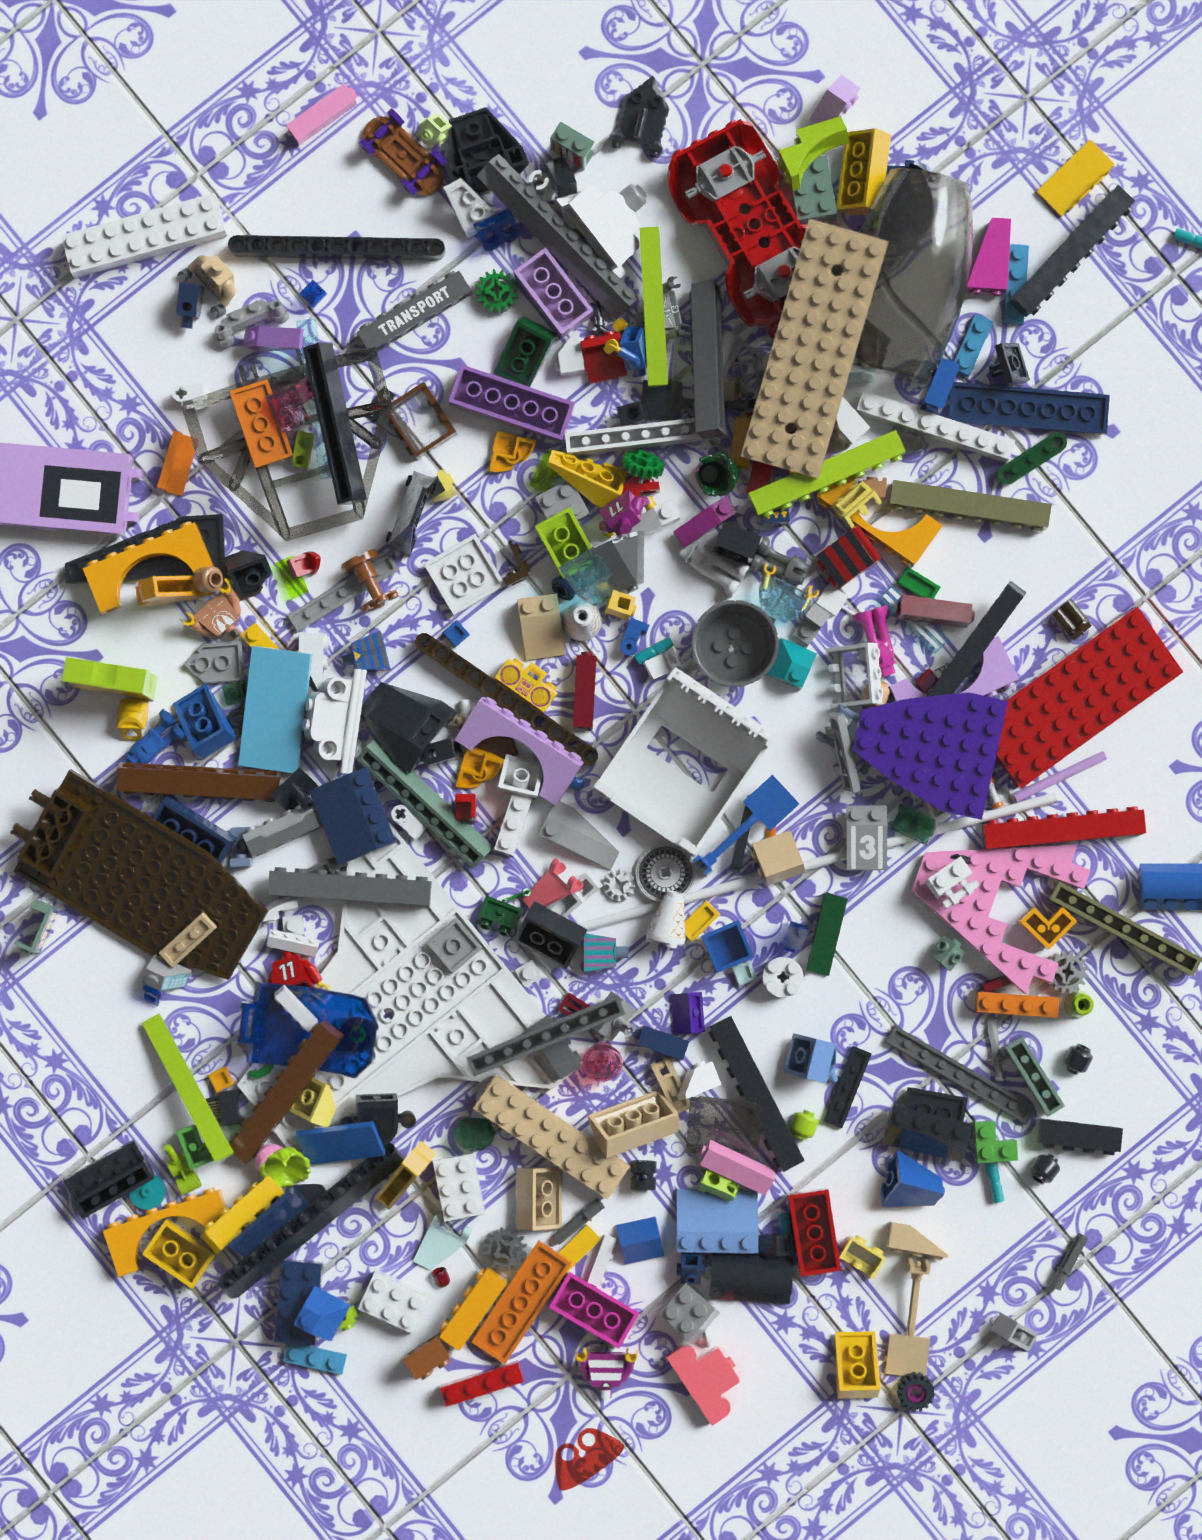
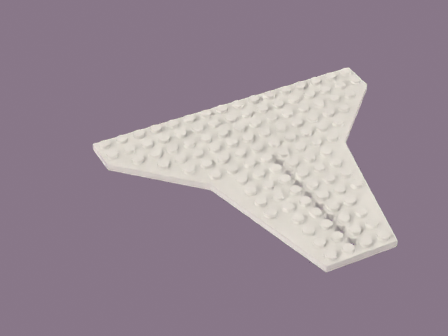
[237,821,584,1147]

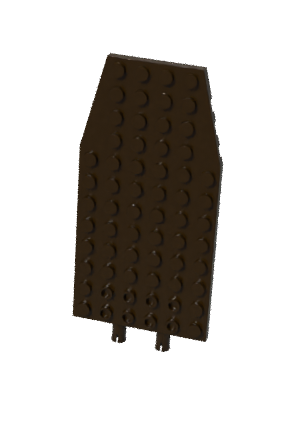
[10,769,269,980]

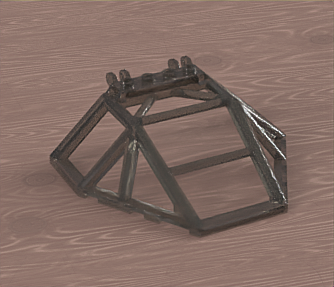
[180,344,393,541]

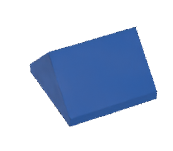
[616,1216,664,1265]

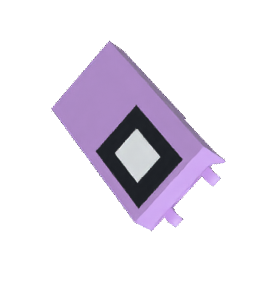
[0,442,144,537]

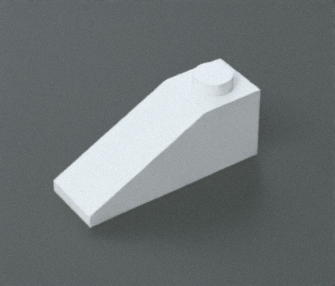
[621,499,680,538]

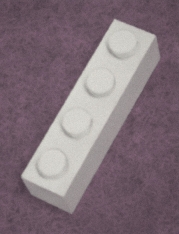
[266,929,319,957]
[274,985,318,1032]
[587,1234,618,1287]

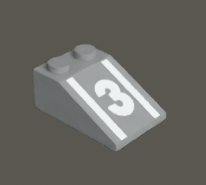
[846,806,887,871]

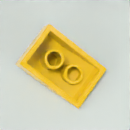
[834,1331,881,1399]

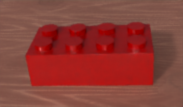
[787,1188,841,1277]

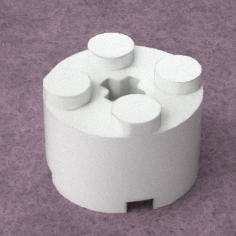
[762,957,803,998]

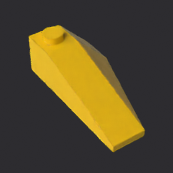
[547,450,628,508]

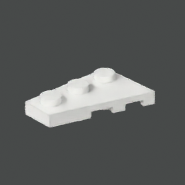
[443,178,502,238]

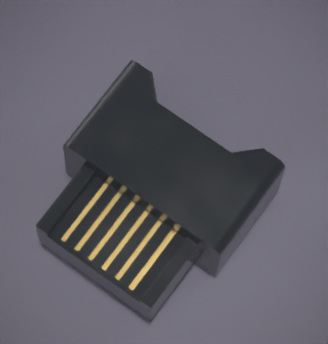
[206,1089,245,1126]

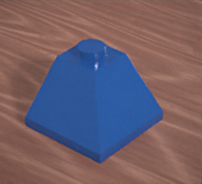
[293,1286,351,1341]

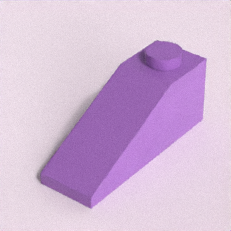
[243,326,304,352]

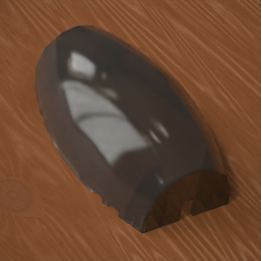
[852,168,973,385]

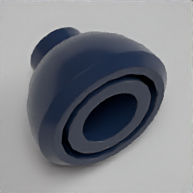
[551,574,578,601]

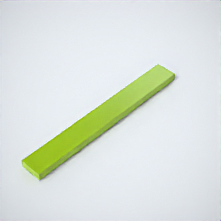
[639,226,668,387]
[142,1013,234,1164]

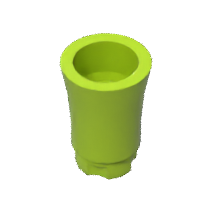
[1064,990,1094,1018]

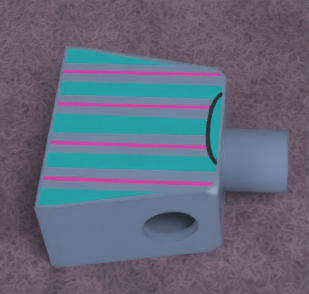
[584,933,628,972]

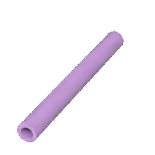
[1013,751,1107,802]

